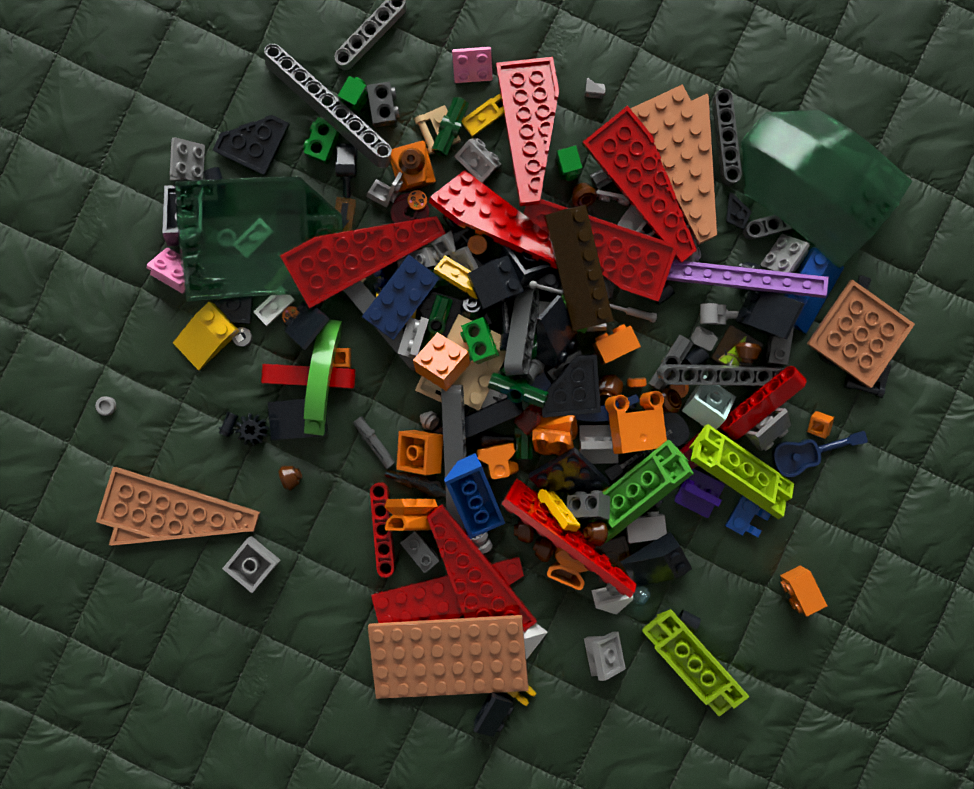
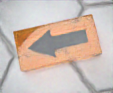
[331,197,356,234]

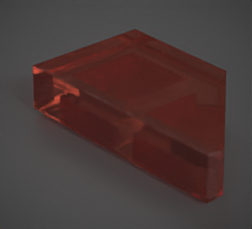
[513,404,542,436]

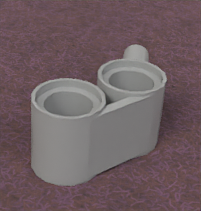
[700,303,739,325]

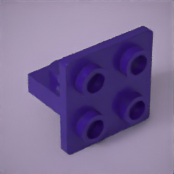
[674,468,725,518]

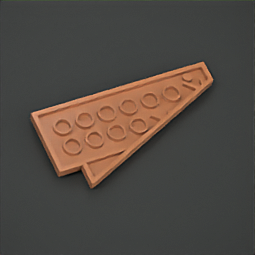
[631,84,717,245]
[96,467,260,546]

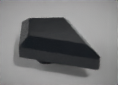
[726,193,752,229]

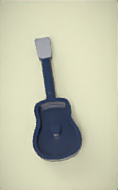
[772,431,868,477]

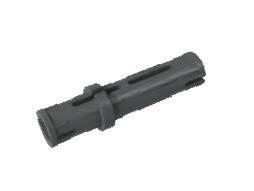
[352,416,396,469]

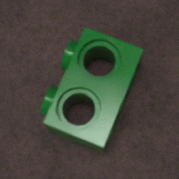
[338,76,369,116]
[303,117,340,165]
[555,145,582,181]
[460,317,499,364]

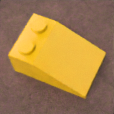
[173,302,239,371]

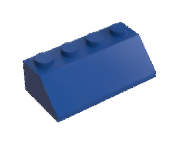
[783,246,844,334]
[444,453,505,539]

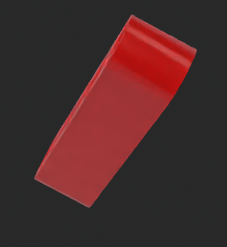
[261,364,356,388]
[720,366,807,440]
[370,482,396,578]

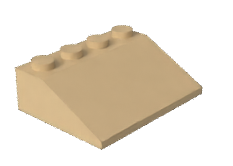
[424,314,506,410]

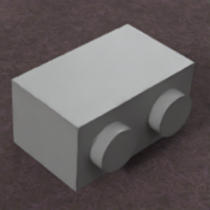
[625,511,667,543]

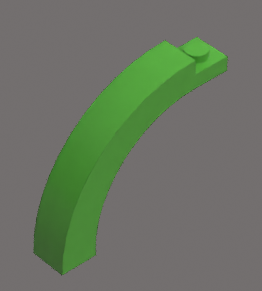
[304,319,342,436]

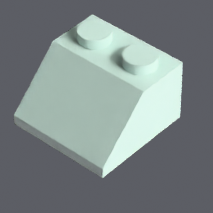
[682,375,736,430]

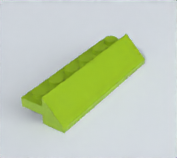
[689,424,794,519]
[642,609,749,716]

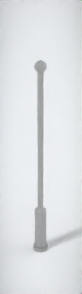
[529,281,657,323]

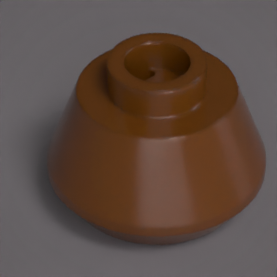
[398,148,425,175]
[572,183,597,207]
[735,342,762,363]
[661,388,682,413]
[278,466,303,491]
[514,520,534,544]
[583,520,608,546]
[532,537,555,563]

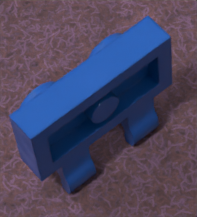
[725,495,771,537]

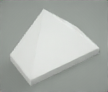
[591,587,633,614]
[524,623,547,659]

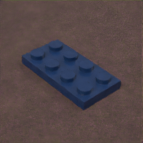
[362,255,440,340]

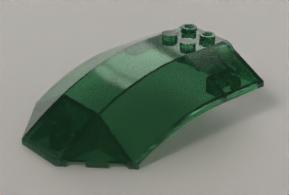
[741,110,912,268]
[175,177,343,301]

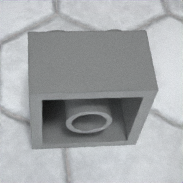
[222,536,281,593]

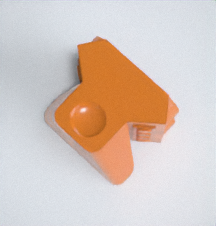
[391,141,436,192]
[532,415,578,456]
[476,442,519,479]
[385,499,438,531]
[547,547,588,590]

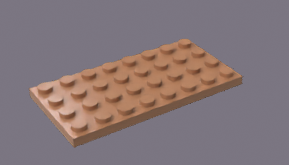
[368,615,529,699]

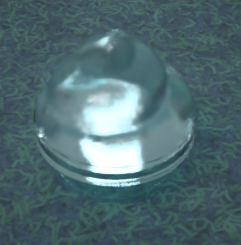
[633,586,651,606]

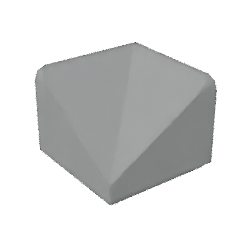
[584,78,605,99]
[431,231,456,259]
[691,326,718,351]

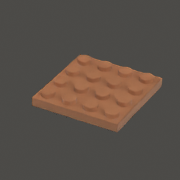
[807,280,915,388]

